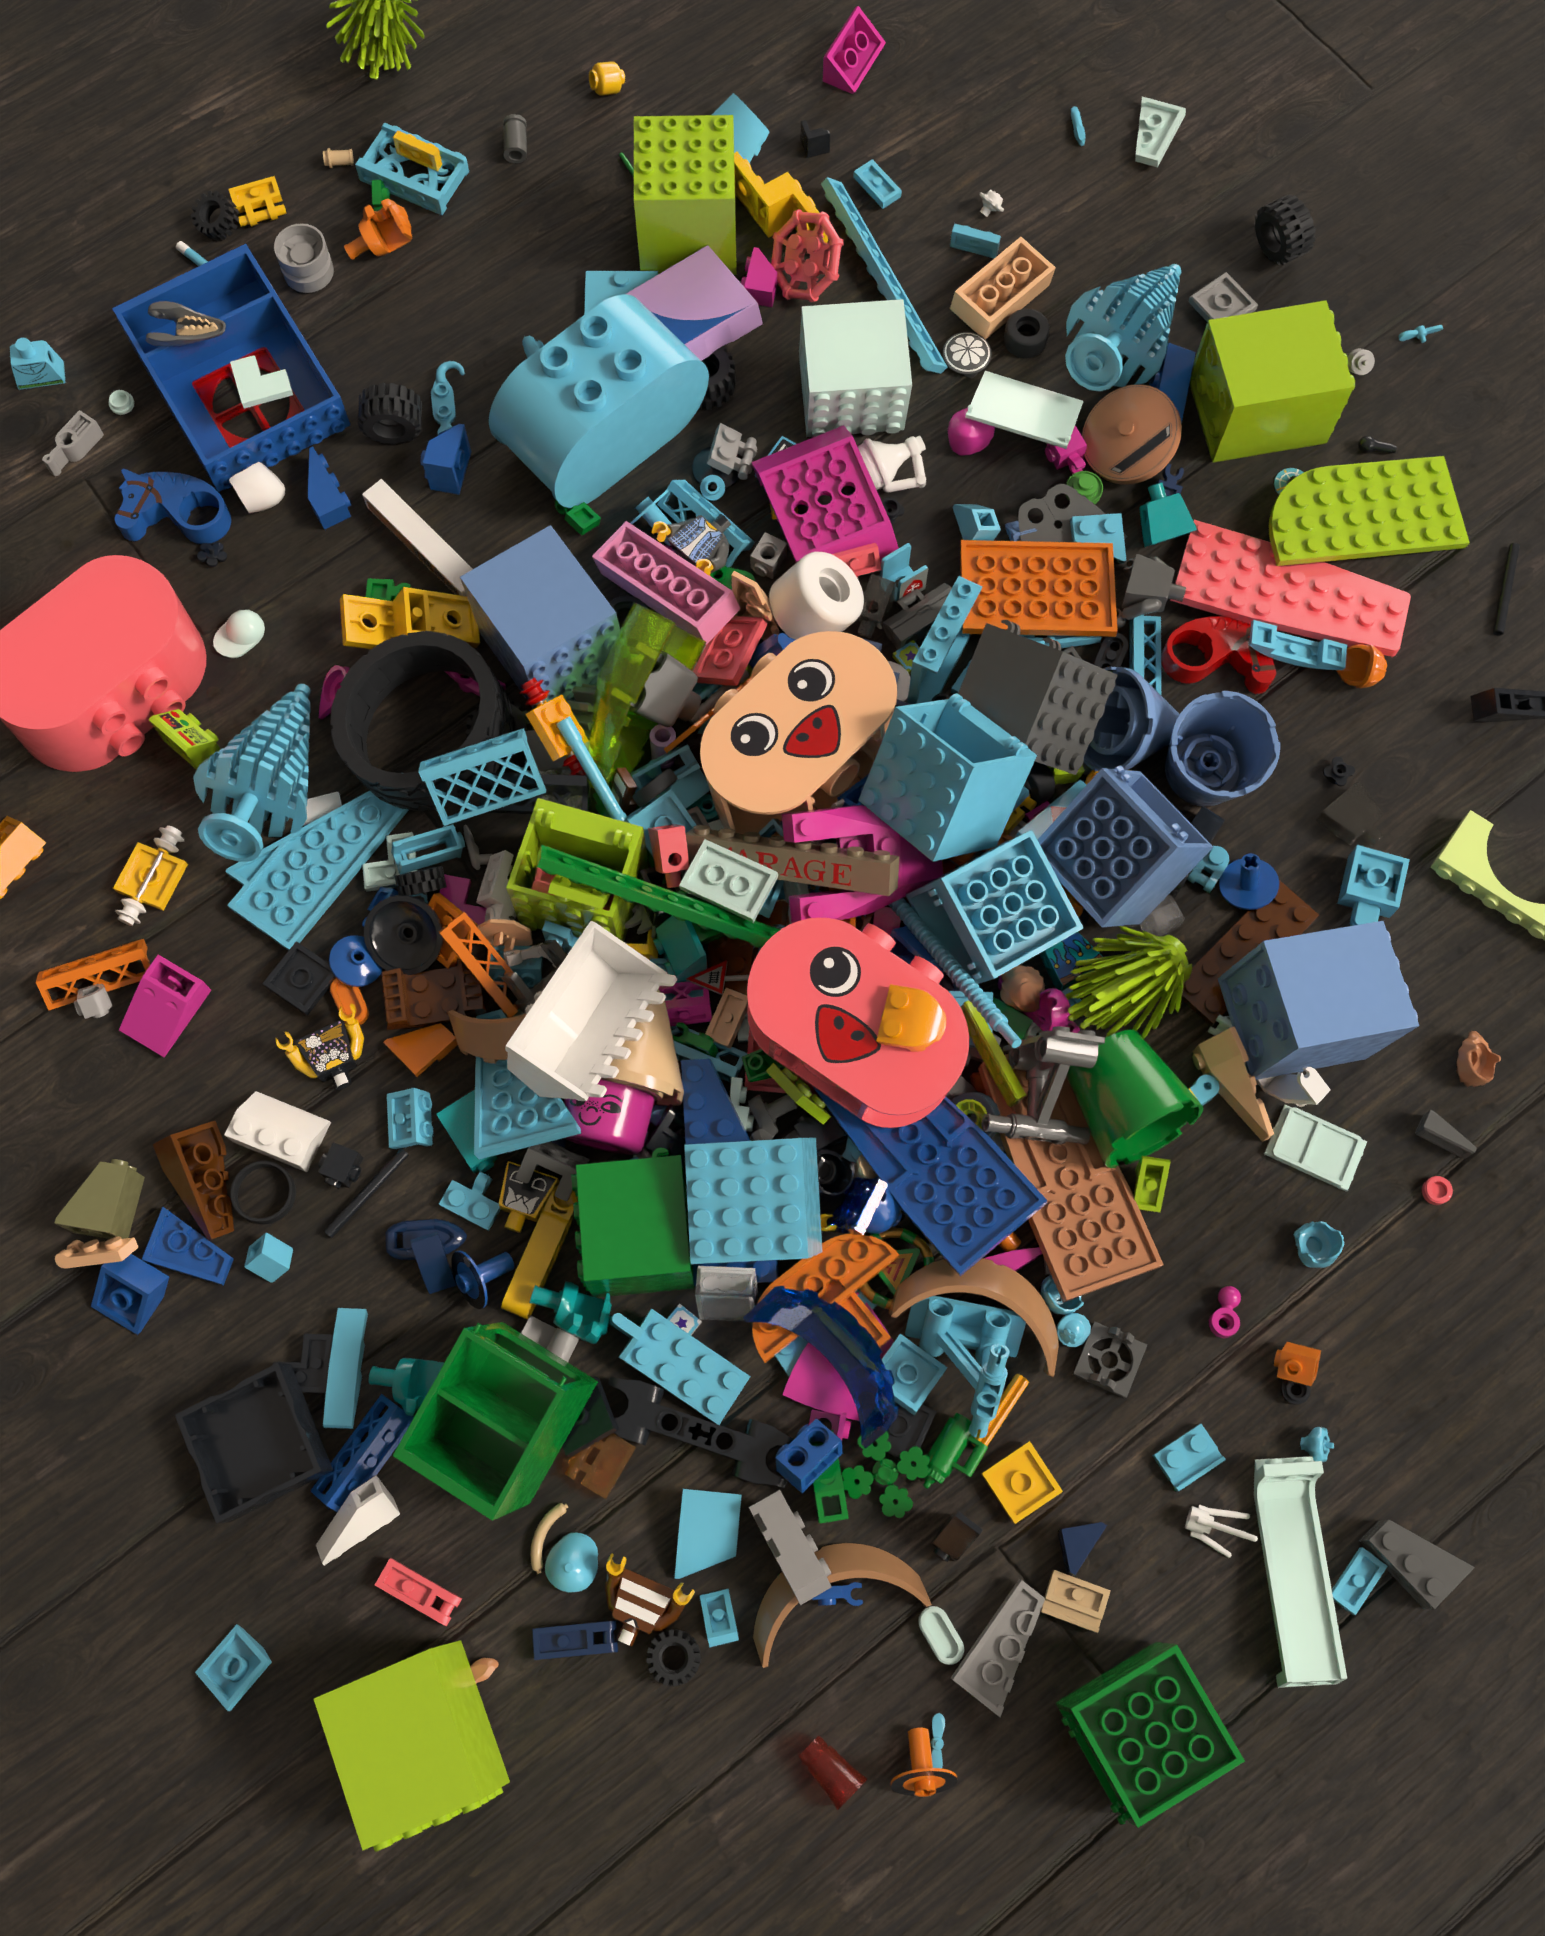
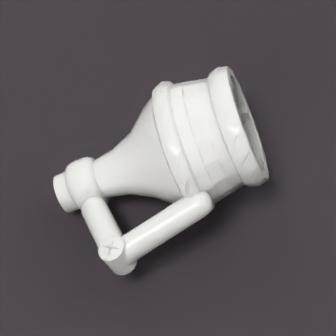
[858,436,926,493]

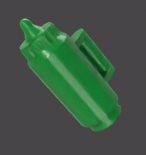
[923,1413,988,1488]

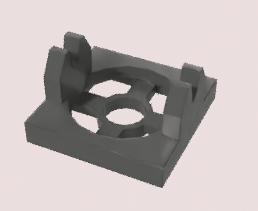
[1072,1321,1147,1398]

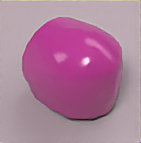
[948,408,995,455]

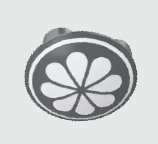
[943,332,991,378]

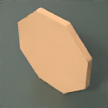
[477,919,533,952]

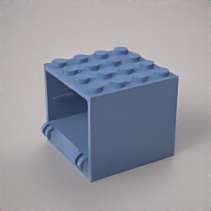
[1038,765,1213,927]

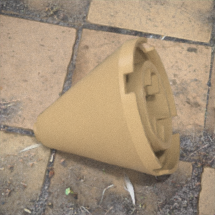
[601,989,684,1106]

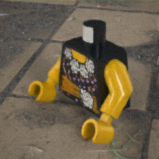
[275,1004,364,1090]

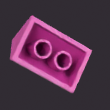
[823,6,886,94]

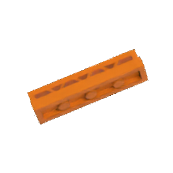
[438,912,518,1018]
[36,939,151,1010]

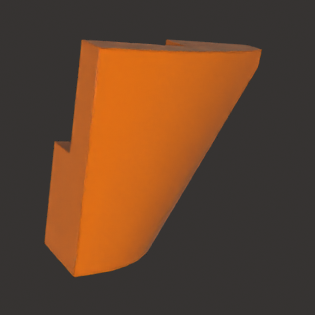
[383,1023,458,1077]

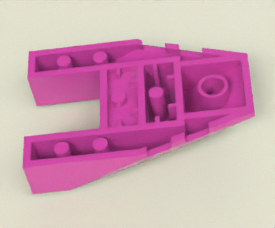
[782,805,943,923]

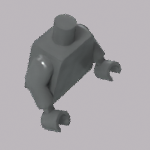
[1116,554,1186,629]

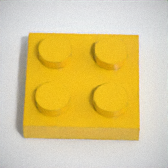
[981,1441,1063,1524]

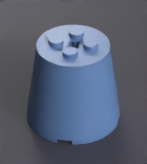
[1165,691,1280,806]

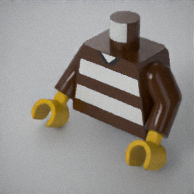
[605,1554,695,1646]

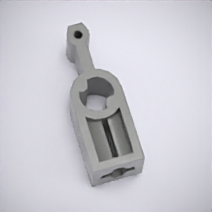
[42,410,104,477]

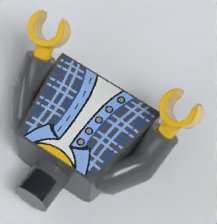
[651,514,731,576]

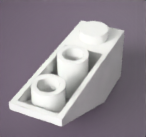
[316,1476,400,1565]

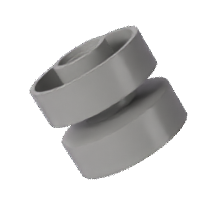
[274,224,334,293]

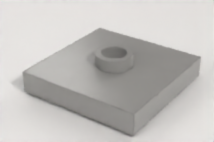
[1188,272,1258,322]

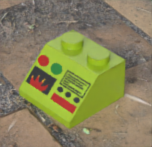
[148,709,221,770]

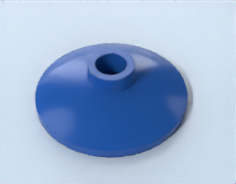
[329,936,383,987]

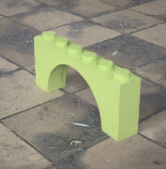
[1430,810,1545,941]

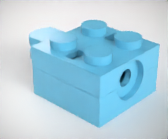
[1337,845,1410,926]

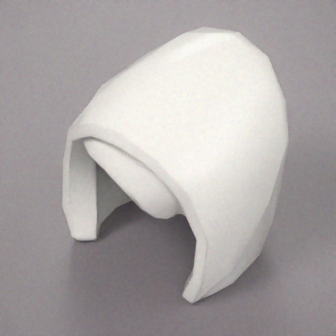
[229,462,285,514]

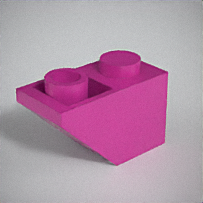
[741,247,777,307]

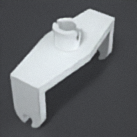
[1256,1066,1330,1107]

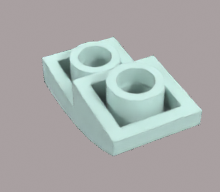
[730,1077,754,1132]

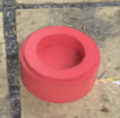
[1422,1176,1453,1205]

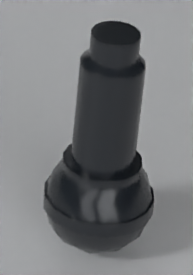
[1358,435,1397,454]

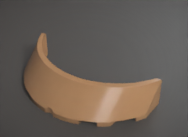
[448,1010,527,1064]
[888,1258,1059,1377]
[753,1543,932,1668]

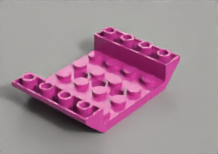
[751,425,899,563]

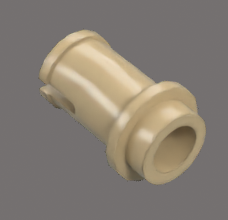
[323,148,354,168]

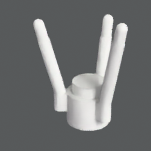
[1185,1505,1258,1558]

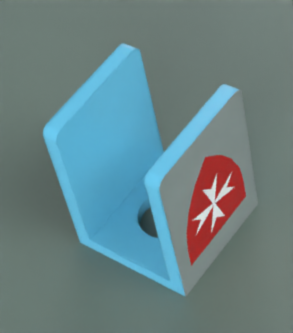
[879,543,928,602]

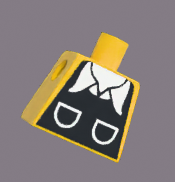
[499,1161,560,1233]

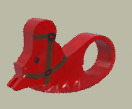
[1161,616,1279,694]

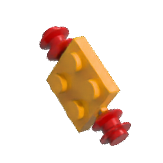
[520,678,589,776]

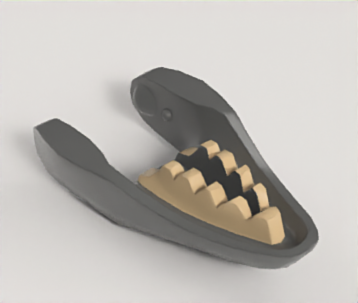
[146,301,226,346]

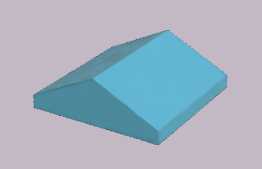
[195,1624,272,1711]

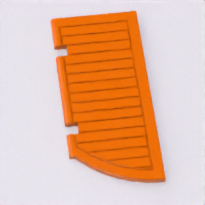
[664,676,753,753]

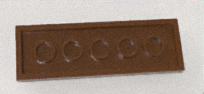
[1181,880,1319,1027]

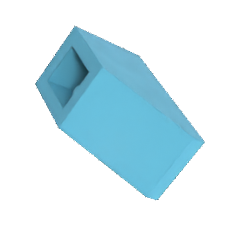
[953,504,1001,541]

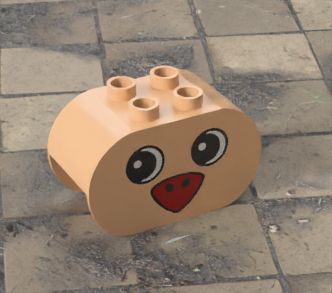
[700,631,897,836]

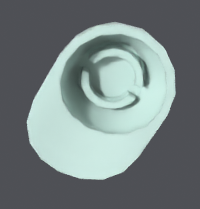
[213,610,265,658]

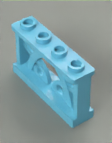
[355,123,469,215]

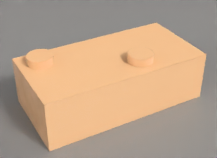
[950,237,1056,340]

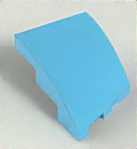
[712,93,769,163]
[675,1489,742,1579]

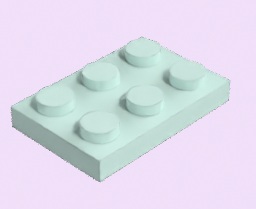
[679,839,778,923]

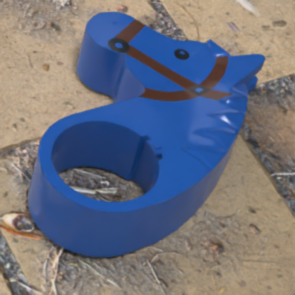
[115,469,231,544]

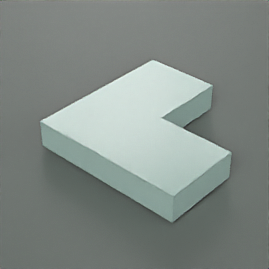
[230,355,293,408]
[362,832,418,892]

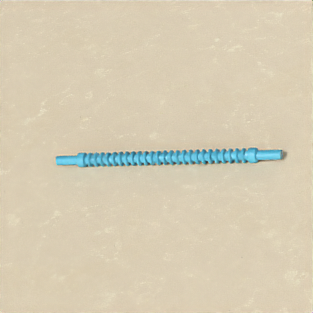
[889,898,1022,1048]

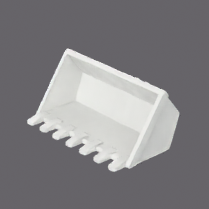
[505,921,677,1101]

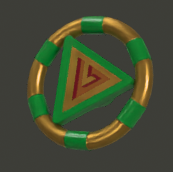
[859,1227,935,1309]

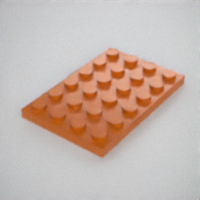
[960,540,1117,637]

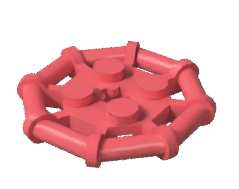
[771,209,844,303]

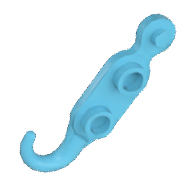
[431,361,465,434]

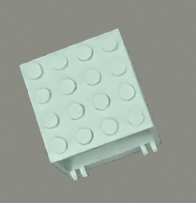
[799,299,912,437]

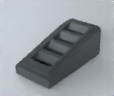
[1415,1109,1477,1159]

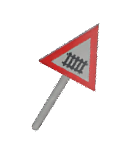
[686,961,749,995]

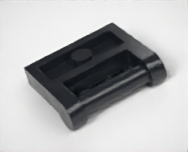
[644,1104,686,1174]

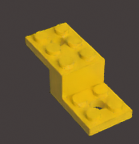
[734,151,828,243]
[340,587,480,649]

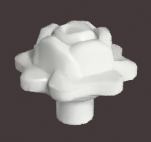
[979,190,1004,217]

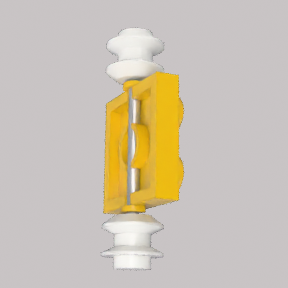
[113,826,188,926]

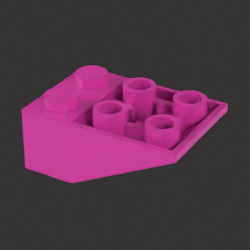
[119,955,211,1057]

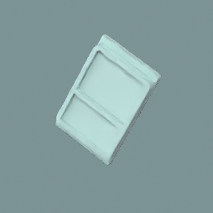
[1264,1105,1367,1191]

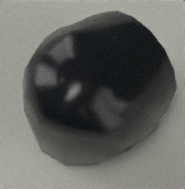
[817,1149,855,1198]

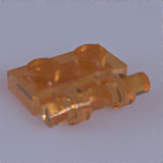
[564,1433,636,1499]

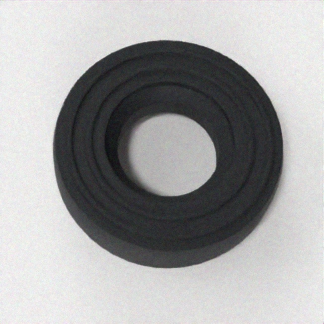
[632,768,678,807]

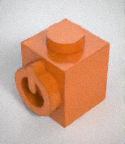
[1274,1342,1321,1386]

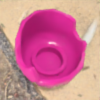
[1037,988,1071,1031]

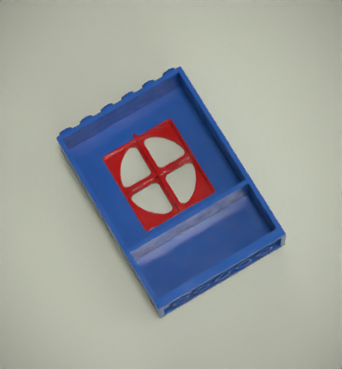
[112,244,350,492]

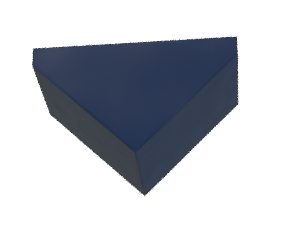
[1057,1522,1107,1576]

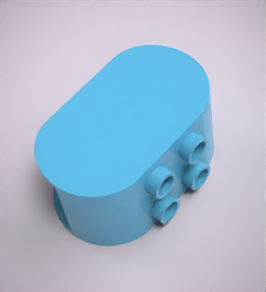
[489,294,709,508]

